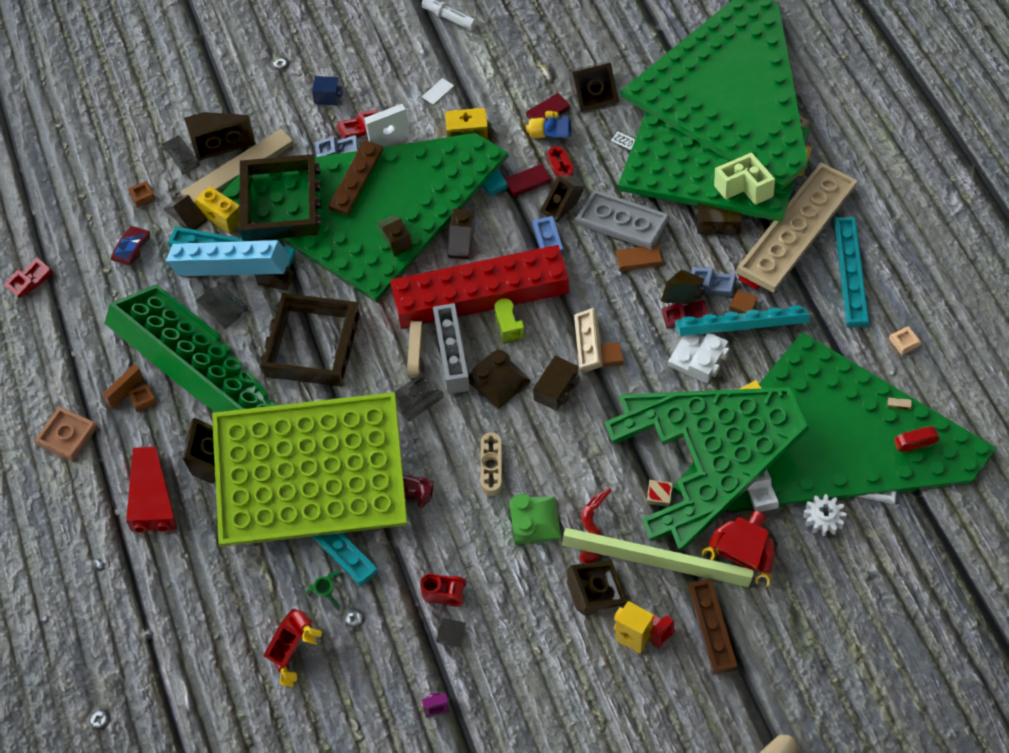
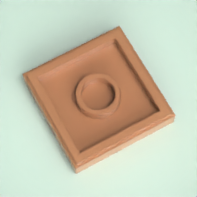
[34,406,98,462]

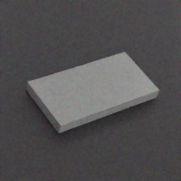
[575,190,670,250]

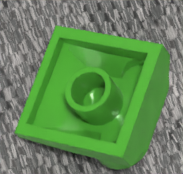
[509,494,561,545]

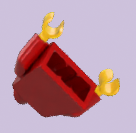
[702,511,775,587]
[263,609,322,687]

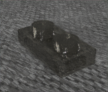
[161,135,200,175]

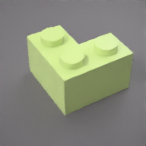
[714,152,775,205]

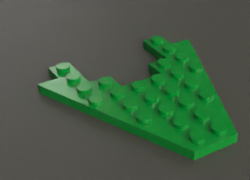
[605,387,809,552]

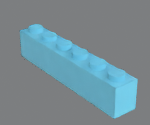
[166,240,290,276]

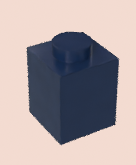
[312,76,343,106]

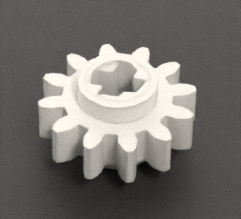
[803,494,847,536]

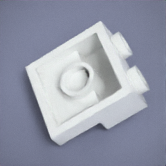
[668,333,730,384]

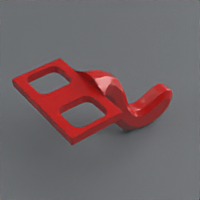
[579,488,612,564]

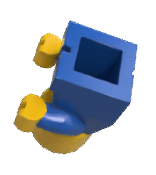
[526,111,572,139]

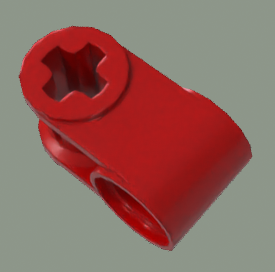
[420,574,467,607]

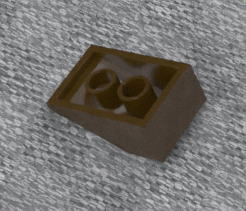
[184,112,256,162]

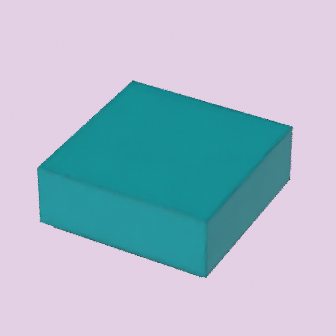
[483,170,508,196]

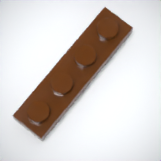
[328,140,384,216]
[688,579,737,675]

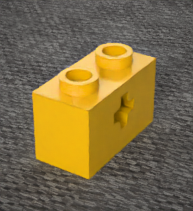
[445,108,488,140]
[195,186,239,234]
[613,601,654,654]

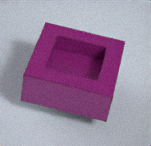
[422,693,449,717]

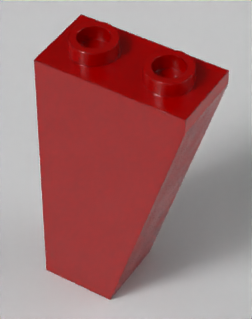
[126,447,177,533]

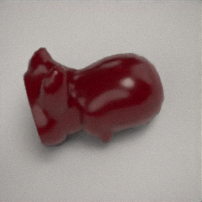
[403,475,434,508]

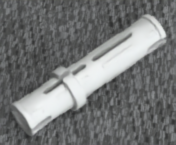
[422,0,477,31]

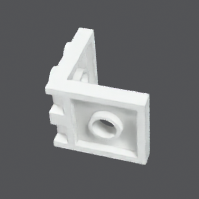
[364,104,413,147]

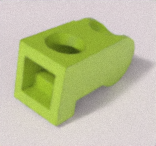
[495,299,524,343]

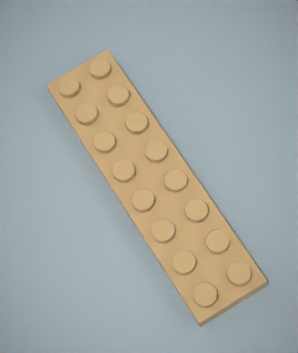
[736,163,857,293]

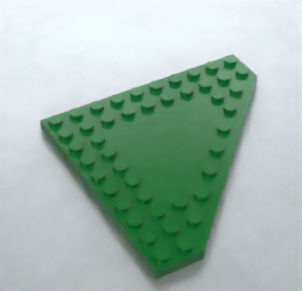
[620,0,808,191]
[221,133,509,303]
[673,332,996,513]

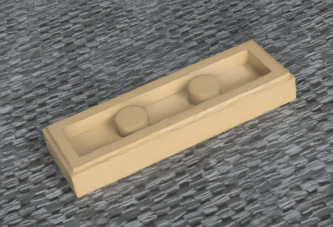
[574,308,603,373]

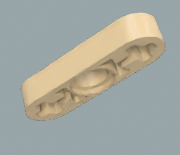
[407,321,423,378]
[481,433,502,496]

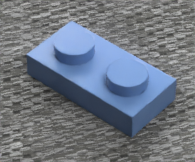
[532,216,563,254]

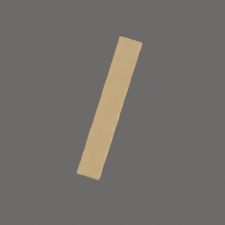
[181,129,294,206]

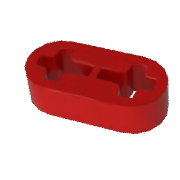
[547,146,573,179]
[894,426,940,453]

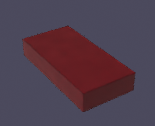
[526,93,570,120]
[505,164,551,197]

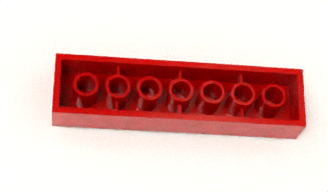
[390,245,569,329]

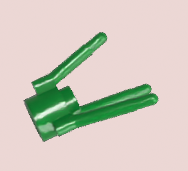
[305,570,342,609]

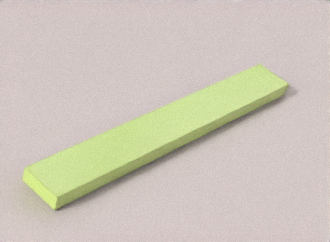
[562,528,754,588]

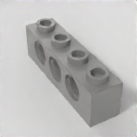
[433,303,470,394]

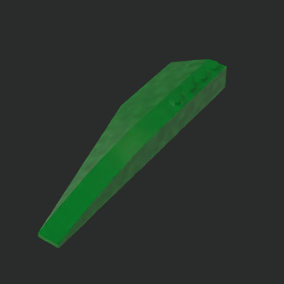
[104,284,277,412]

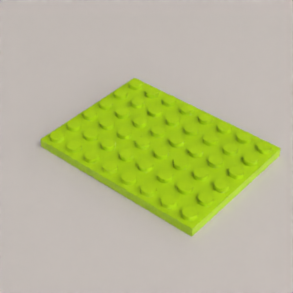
[212,392,408,547]

